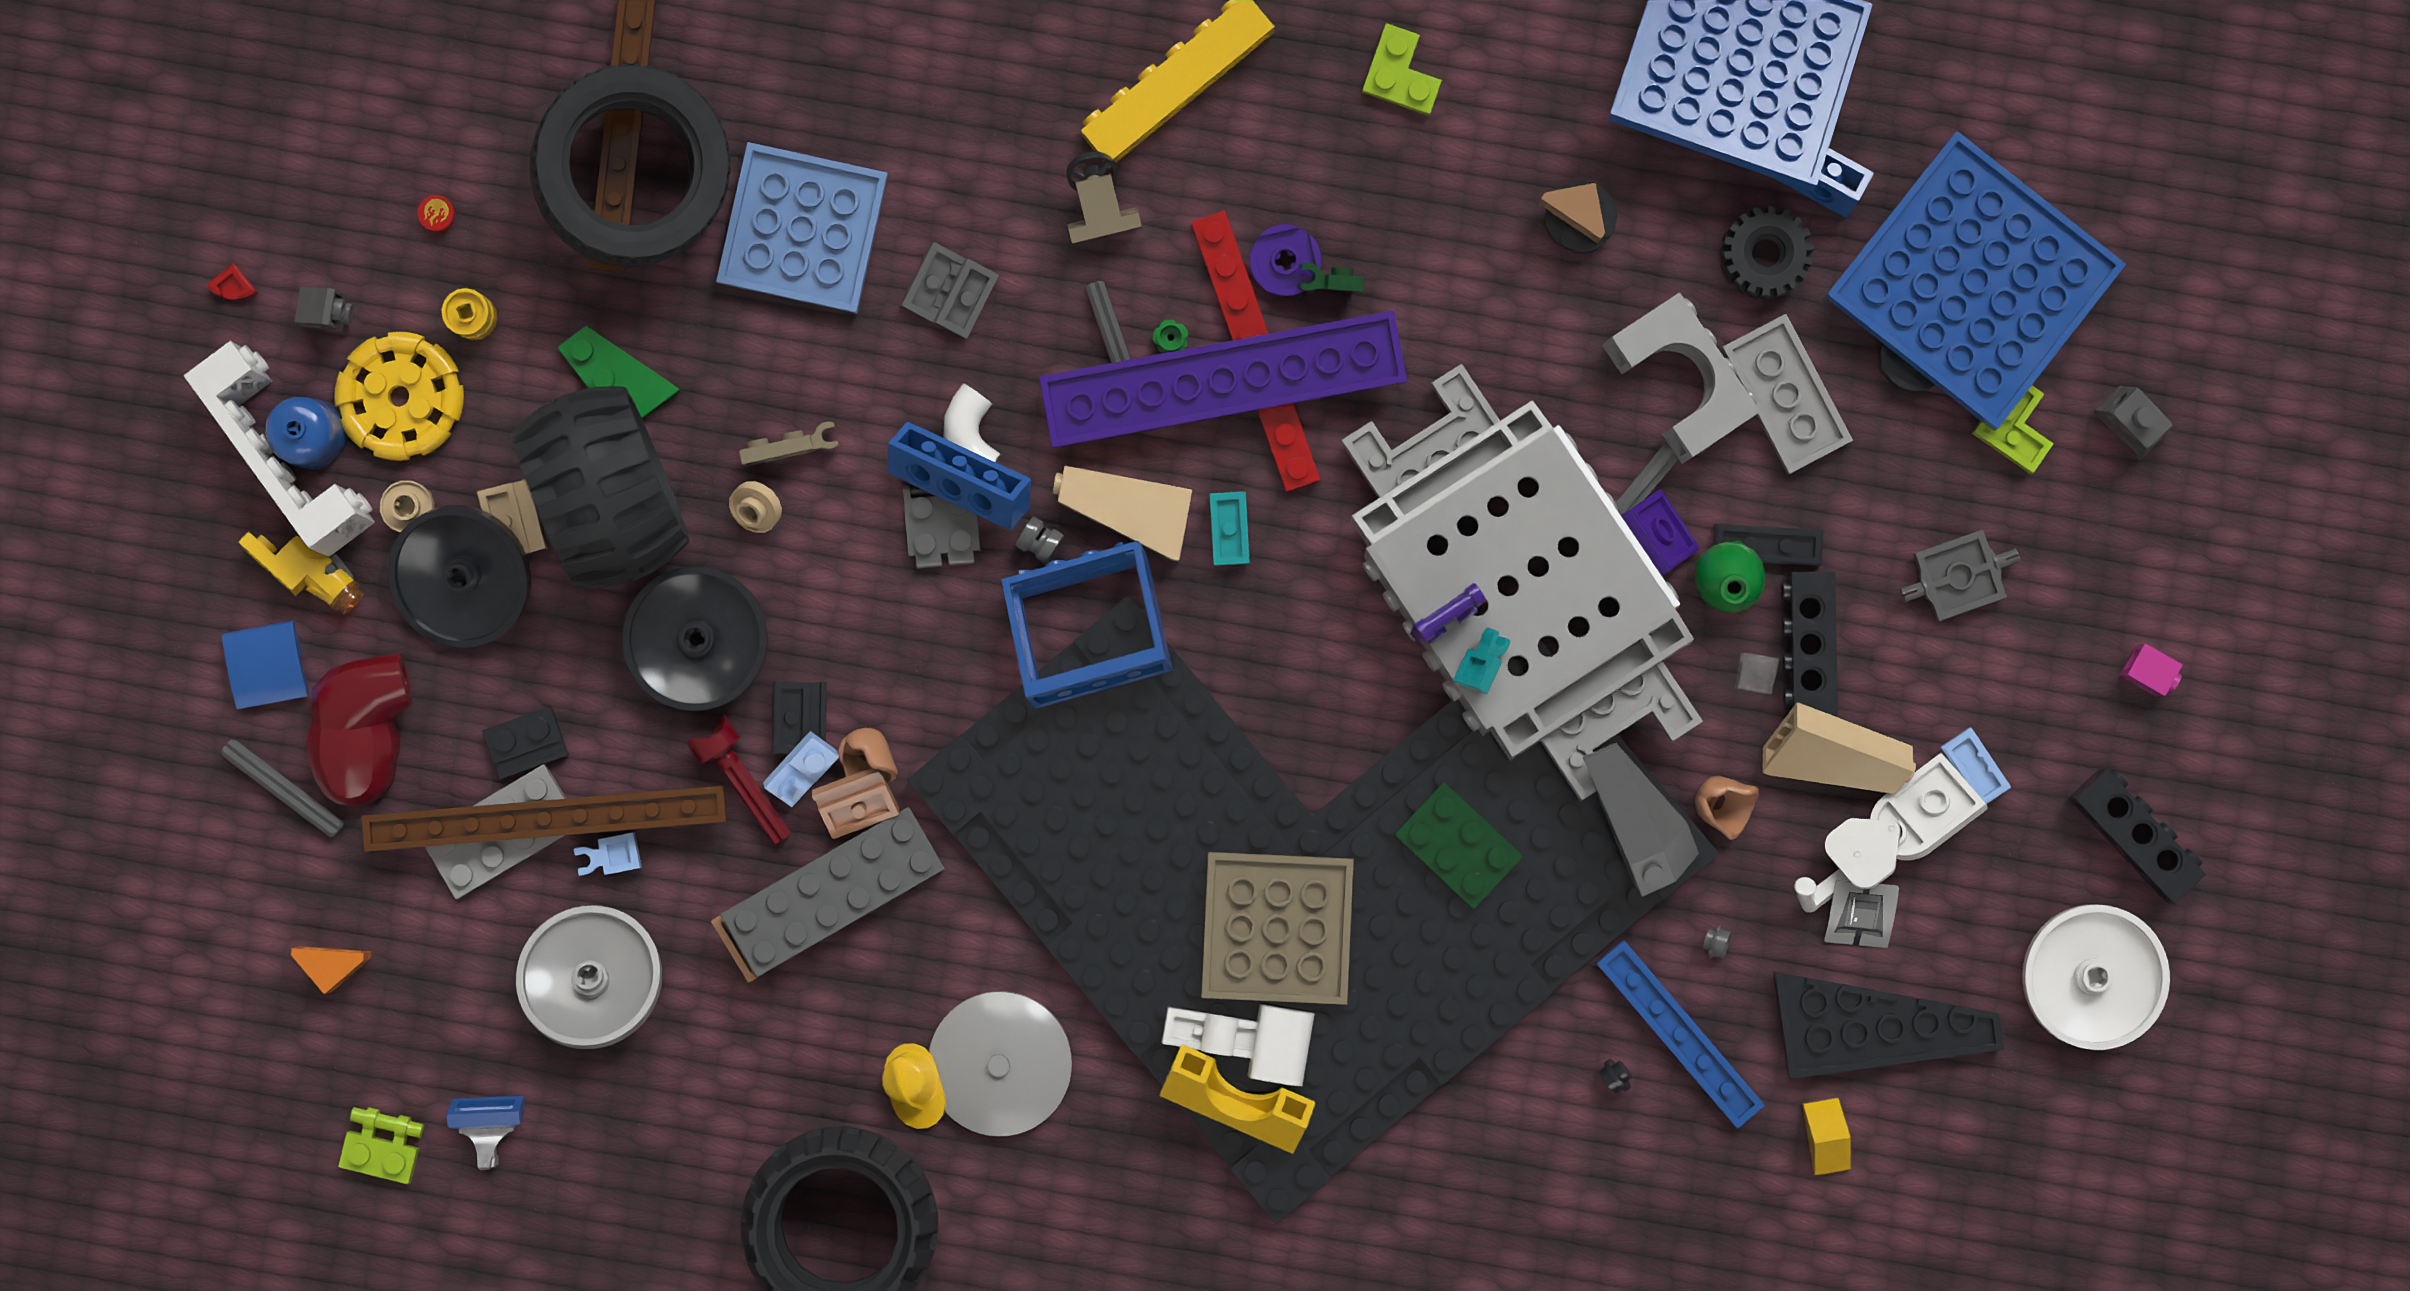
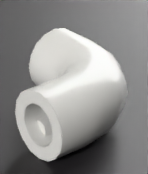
[943,383,1001,462]

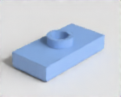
[1939,728,2011,804]

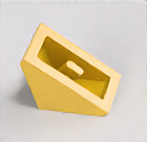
[1802,1098,1851,1175]

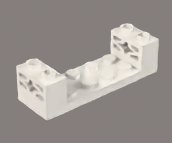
[184,341,375,557]

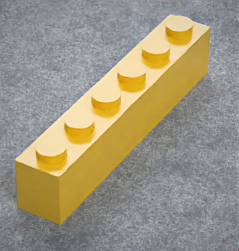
[1081,0,1275,168]

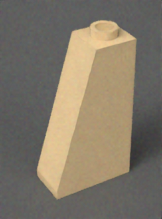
[1053,466,1192,562]
[1763,702,1916,794]

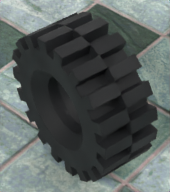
[1719,206,1814,300]

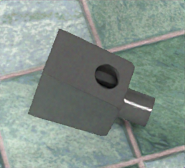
[2093,386,2173,460]

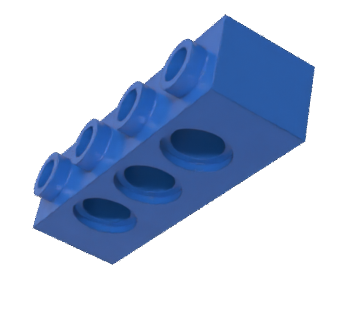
[1774,148,1874,218]
[887,421,1031,531]

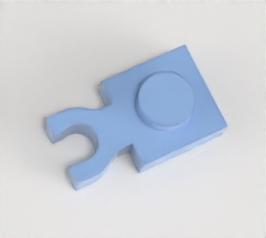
[574,832,642,875]

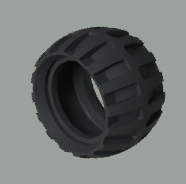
[511,386,690,588]
[740,1126,938,1291]

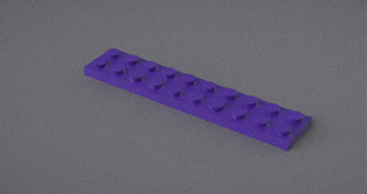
[1039,310,1407,448]

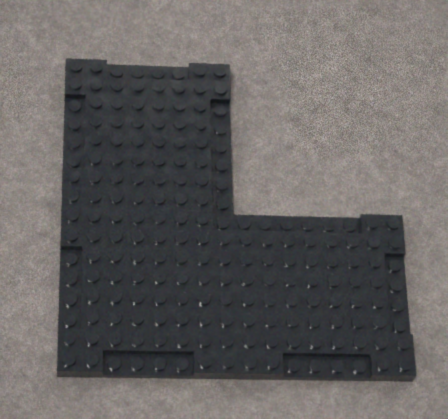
[907,595,1719,1224]

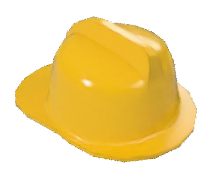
[882,1043,946,1129]

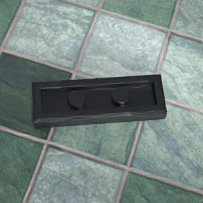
[1713,523,1823,566]

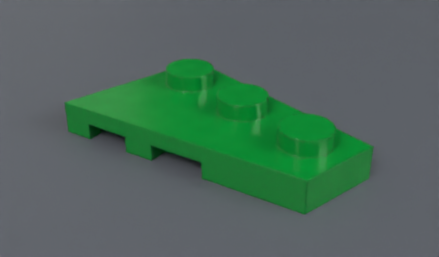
[558,326,681,419]

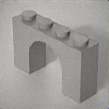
[1602,292,1760,464]

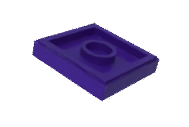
[1621,489,1699,576]

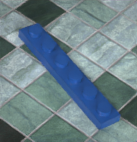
[1596,940,1765,1129]

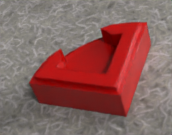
[205,263,258,300]

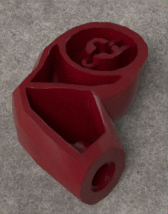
[307,653,412,807]

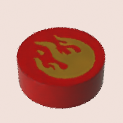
[418,195,456,232]

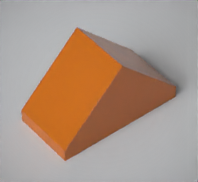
[291,946,371,994]

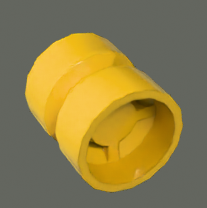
[442,288,498,340]

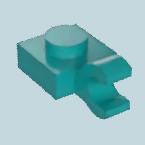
[1453,628,1510,694]

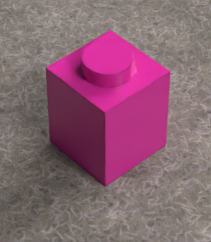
[2119,643,2183,697]

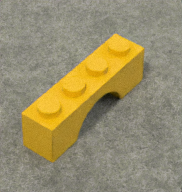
[1159,1044,1316,1154]

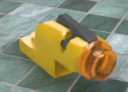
[239,532,364,614]

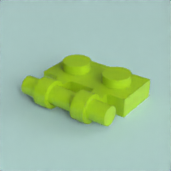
[338,1107,424,1184]

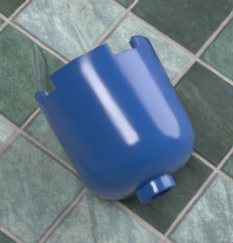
[265,396,347,470]

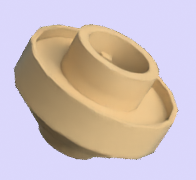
[380,481,434,532]
[729,481,782,533]

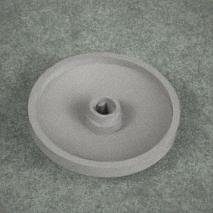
[516,905,662,1049]
[929,991,1072,1136]

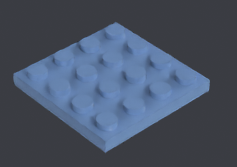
[716,142,888,314]

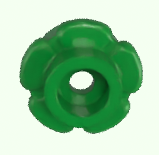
[1153,320,1188,353]

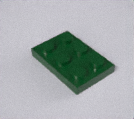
[1394,782,1523,909]

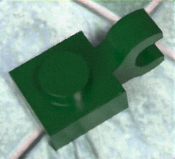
[1297,263,1364,291]

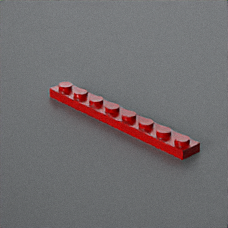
[1191,210,1320,492]

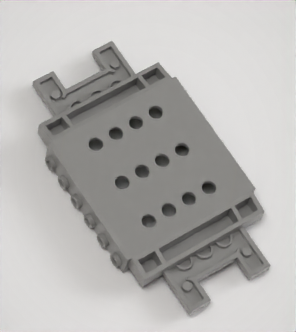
[1341,364,1703,801]

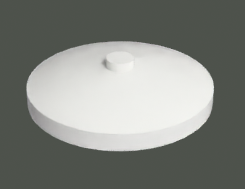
[2022,904,2170,1050]

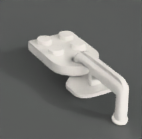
[1794,753,1988,913]

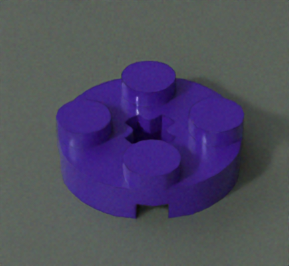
[1250,224,1321,297]

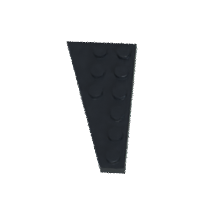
[1773,971,2004,1079]

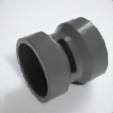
[1015,516,1064,565]

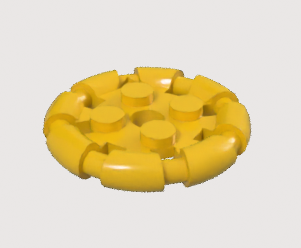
[334,332,464,461]

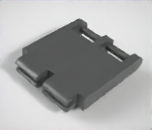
[903,485,981,569]

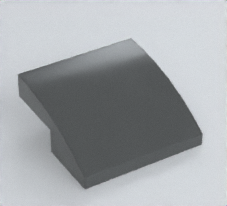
[899,242,999,339]

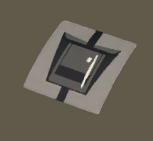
[1824,880,1899,948]

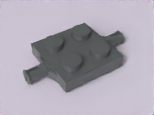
[1900,530,2021,621]

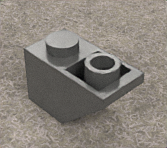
[294,287,354,333]

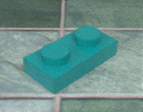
[1210,492,1250,566]

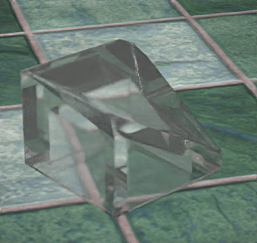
[1735,653,1779,695]

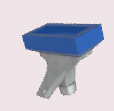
[446,1096,526,1170]

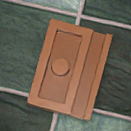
[812,768,899,839]

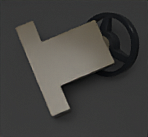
[1066,152,1142,243]

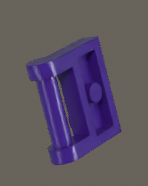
[1410,583,1486,645]

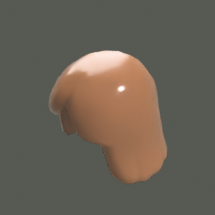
[838,728,898,784]
[1695,776,1759,840]

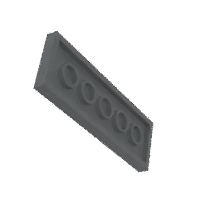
[720,807,945,978]

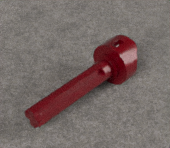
[685,715,791,845]

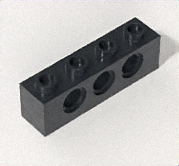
[1781,572,1838,716]
[2068,769,2206,904]

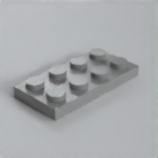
[1721,314,1853,475]
[425,764,566,899]

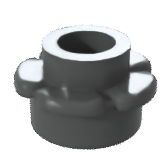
[1703,925,1732,959]

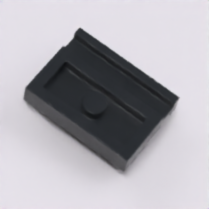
[772,681,826,753]
[482,706,569,779]

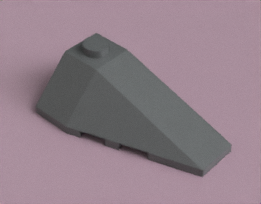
[1583,743,1699,896]

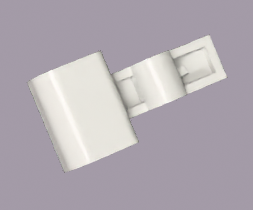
[1161,1004,1315,1086]

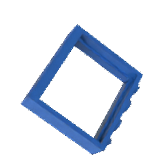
[1001,541,1173,709]

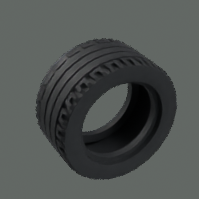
[529,63,731,267]

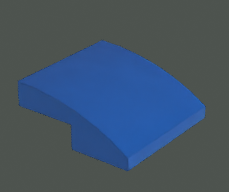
[222,620,309,709]

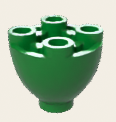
[1694,541,1766,613]

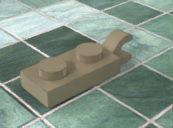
[739,422,840,467]

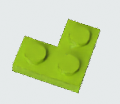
[1362,23,1442,116]
[1972,386,2053,474]

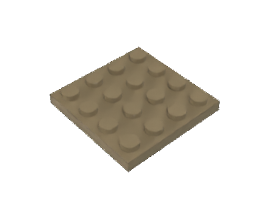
[1202,852,1354,1005]

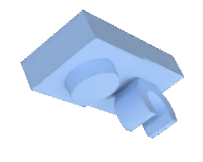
[763,731,839,807]

